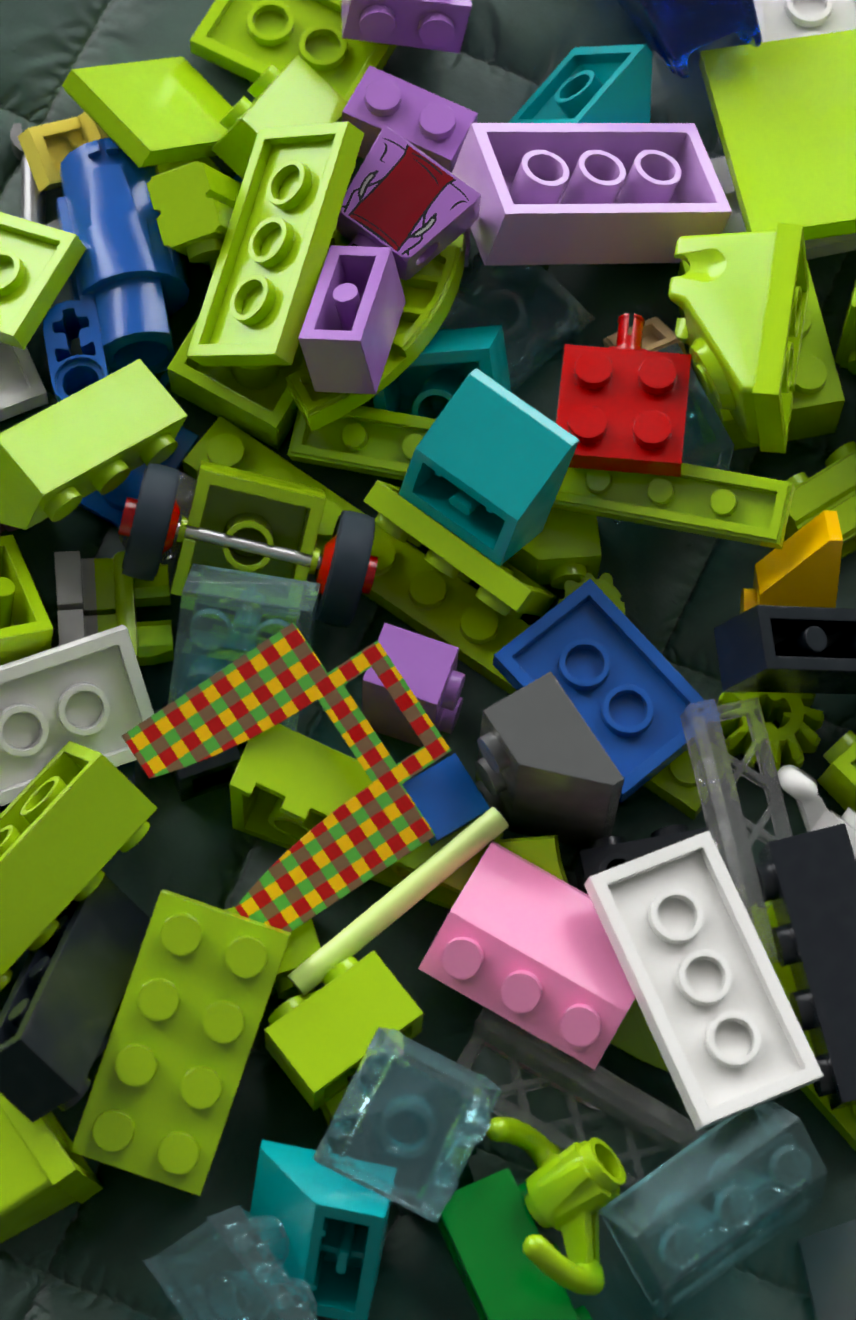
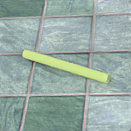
[287,806,509,996]

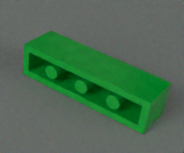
[432,1167,592,1320]

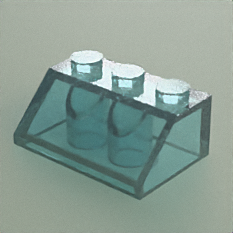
[599,1100,828,1319]

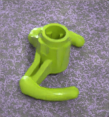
[485,1117,626,1296]

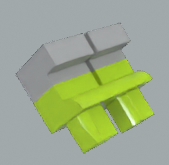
[54,550,174,667]

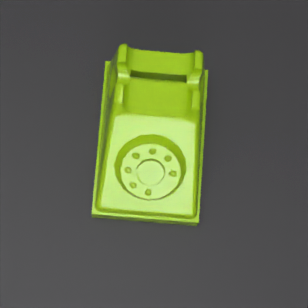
[668,223,809,453]
[0,1093,104,1244]

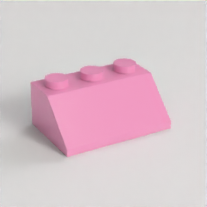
[418,841,635,1070]

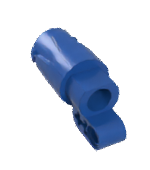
[43,138,190,402]

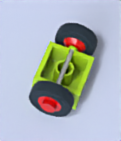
[118,460,378,627]

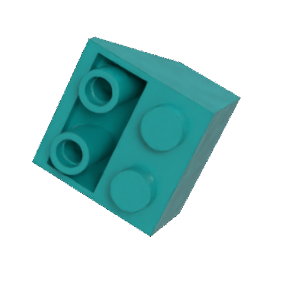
[399,368,579,566]
[244,1140,397,1320]

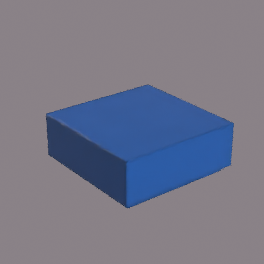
[402,753,490,846]

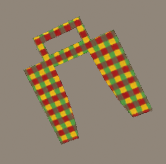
[122,622,451,932]

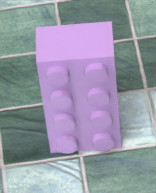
[452,123,732,266]

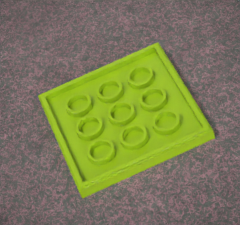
[699,29,856,240]

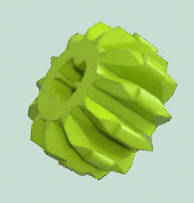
[713,691,824,780]

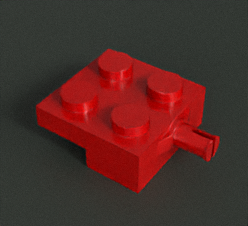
[556,313,692,477]

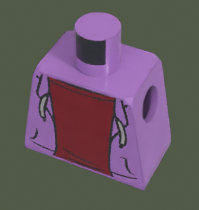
[337,126,481,280]

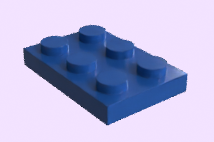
[493,579,719,803]

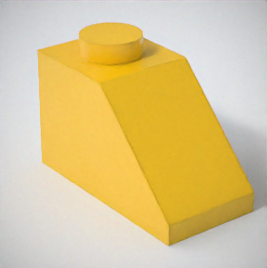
[740,510,843,614]

